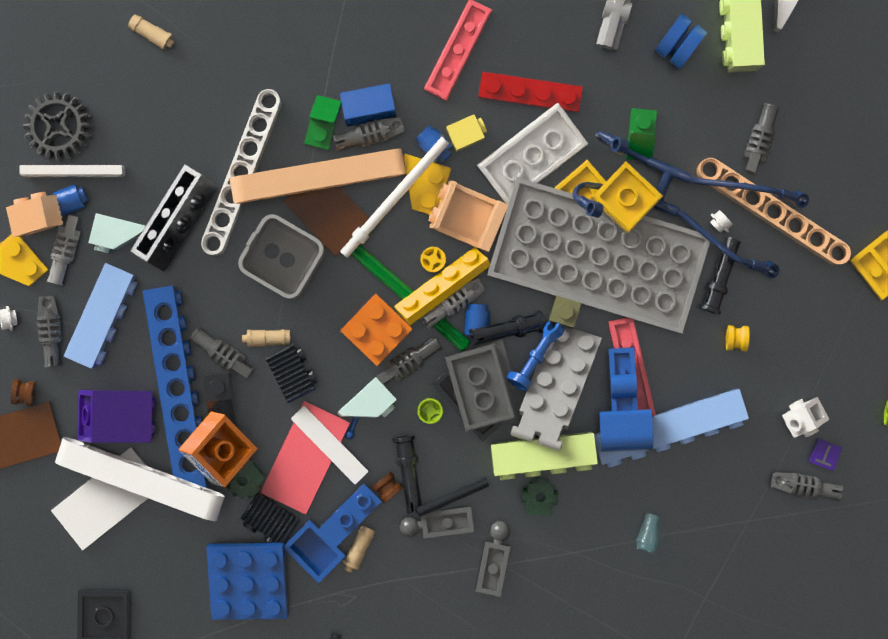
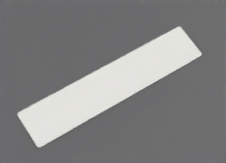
[291,406,368,484]

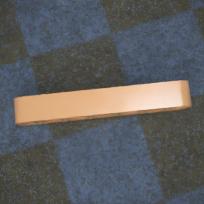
[229,149,406,204]
[697,158,851,265]

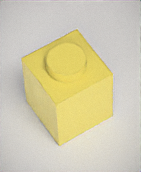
[446,114,487,152]

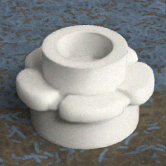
[710,210,733,233]
[0,306,17,331]

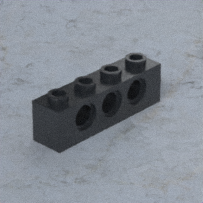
[131,164,218,272]

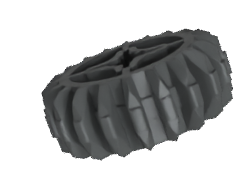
[23,91,93,161]

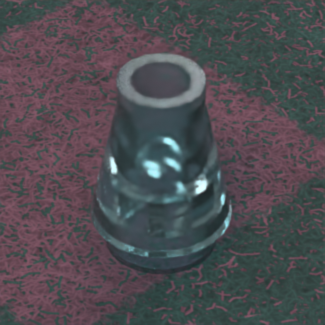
[635,514,661,553]

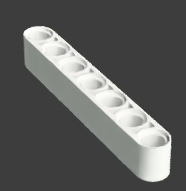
[201,89,282,256]
[55,438,225,521]

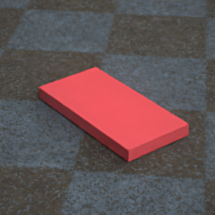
[260,401,350,515]

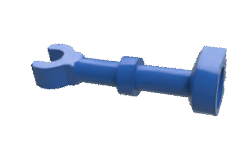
[506,321,565,391]

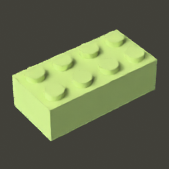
[719,0,765,72]
[490,431,598,480]

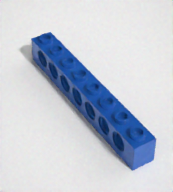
[143,286,210,488]

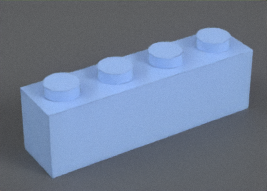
[64,263,138,369]

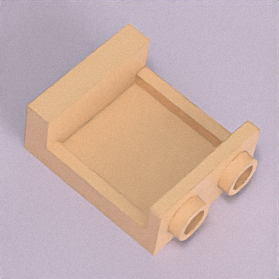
[428,181,508,252]

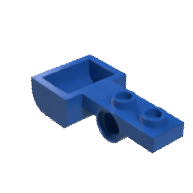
[599,347,653,452]
[284,483,382,583]

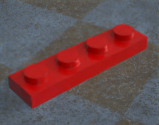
[478,72,583,113]

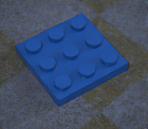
[206,543,289,620]

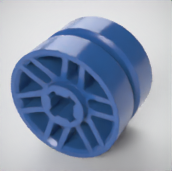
[654,13,707,69]

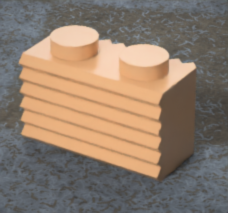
[6,192,63,237]

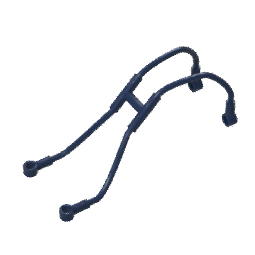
[572,131,809,278]

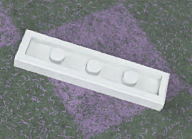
[20,165,125,177]

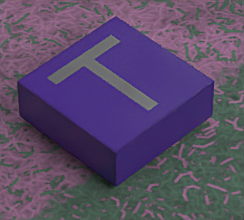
[808,438,843,471]

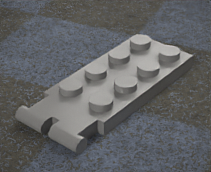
[511,323,602,451]

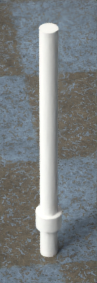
[340,137,449,258]

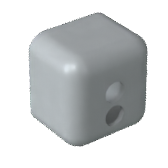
[238,214,325,299]

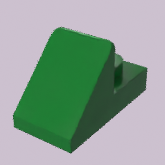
[304,95,342,150]
[626,108,657,161]

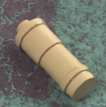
[128,14,174,50]
[242,329,290,348]
[342,525,376,573]

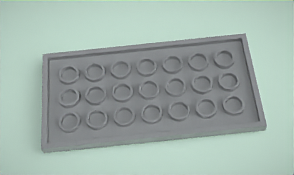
[487,177,710,333]

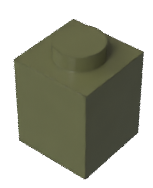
[548,296,581,328]

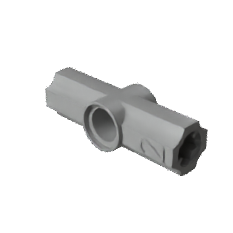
[596,0,632,51]

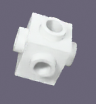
[782,397,830,438]

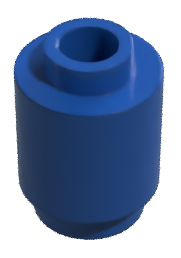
[416,125,453,163]
[53,184,88,216]
[464,304,490,335]

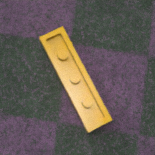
[394,247,490,325]

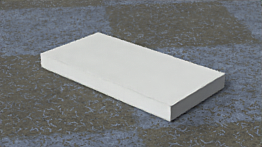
[477,103,588,204]
[51,447,148,550]

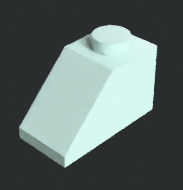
[88,213,146,253]
[337,377,397,418]

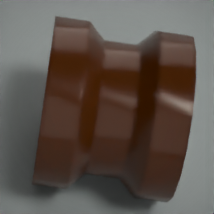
[11,379,36,406]
[371,472,404,503]

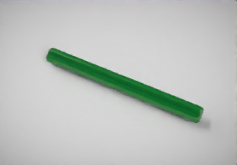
[351,245,470,351]

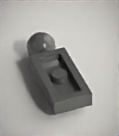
[399,506,474,538]
[476,521,511,597]

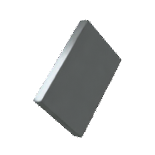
[445,343,516,432]

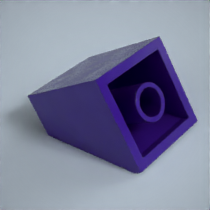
[77,390,155,443]

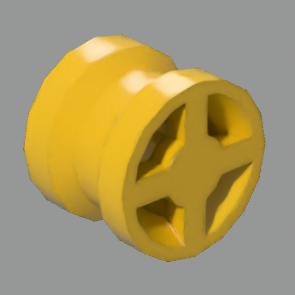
[421,247,446,273]
[726,325,749,351]

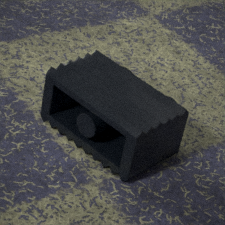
[265,344,318,403]
[241,492,301,544]

